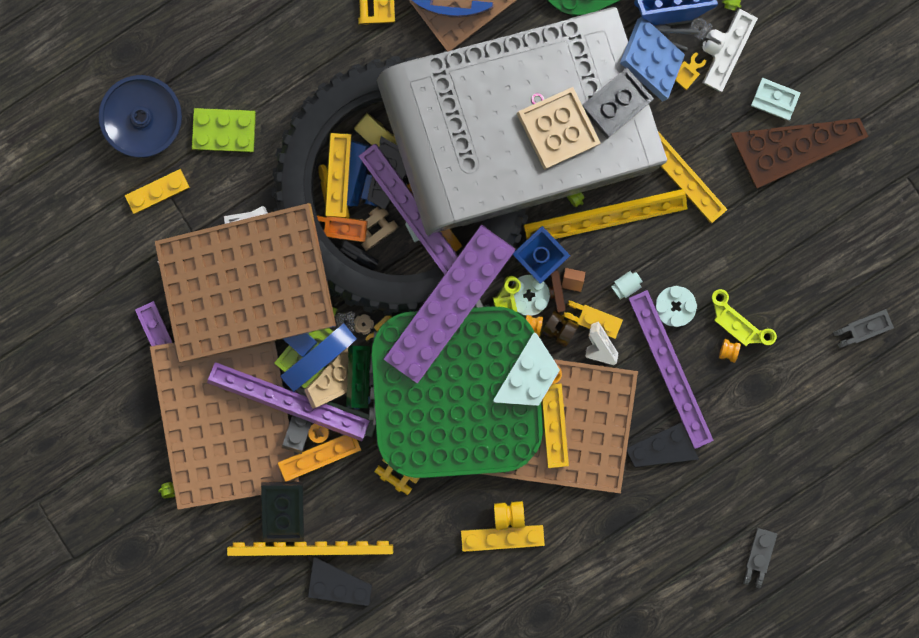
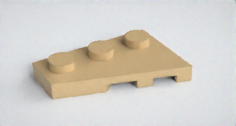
[304,347,348,409]

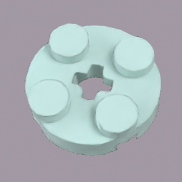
[512,275,550,316]
[655,286,697,327]

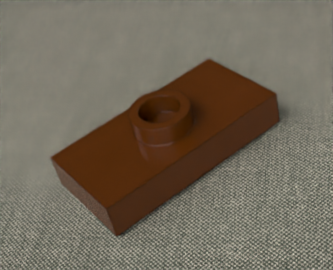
[549,271,566,313]

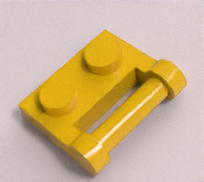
[358,0,395,25]

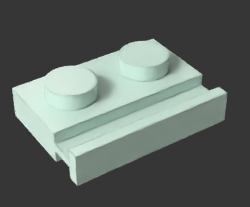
[751,78,800,121]

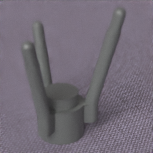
[654,19,700,51]

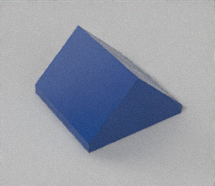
[513,226,570,284]

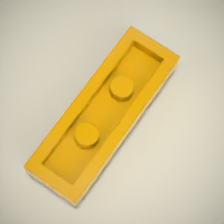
[125,169,190,214]

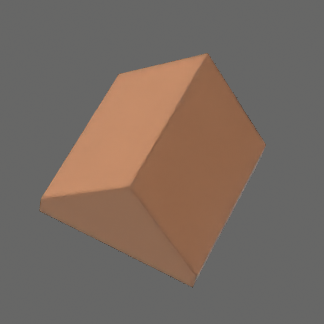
[561,268,585,292]

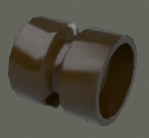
[541,311,579,348]

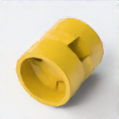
[494,501,525,530]

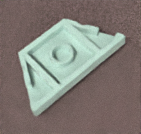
[493,332,560,406]

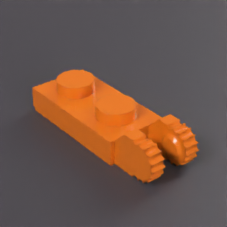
[316,215,368,242]

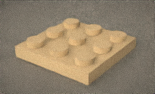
[516,87,601,170]

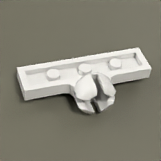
[702,9,758,92]

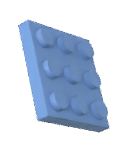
[620,17,685,102]

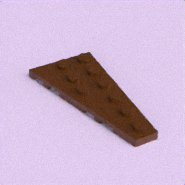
[730,118,868,189]

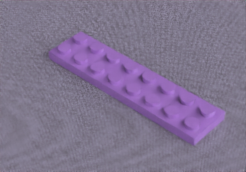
[384,225,515,384]

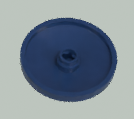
[99,75,182,158]

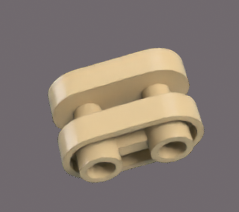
[360,206,399,251]

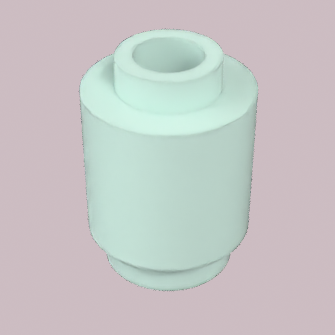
[611,271,643,300]

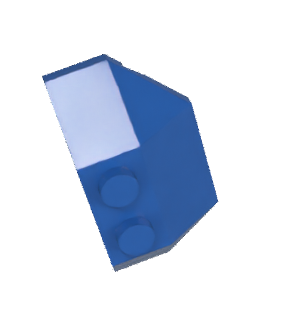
[636,0,718,25]

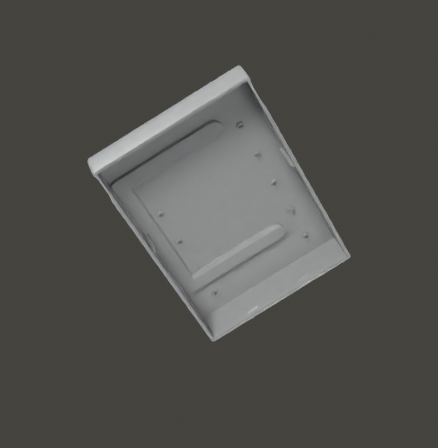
[376,7,667,236]

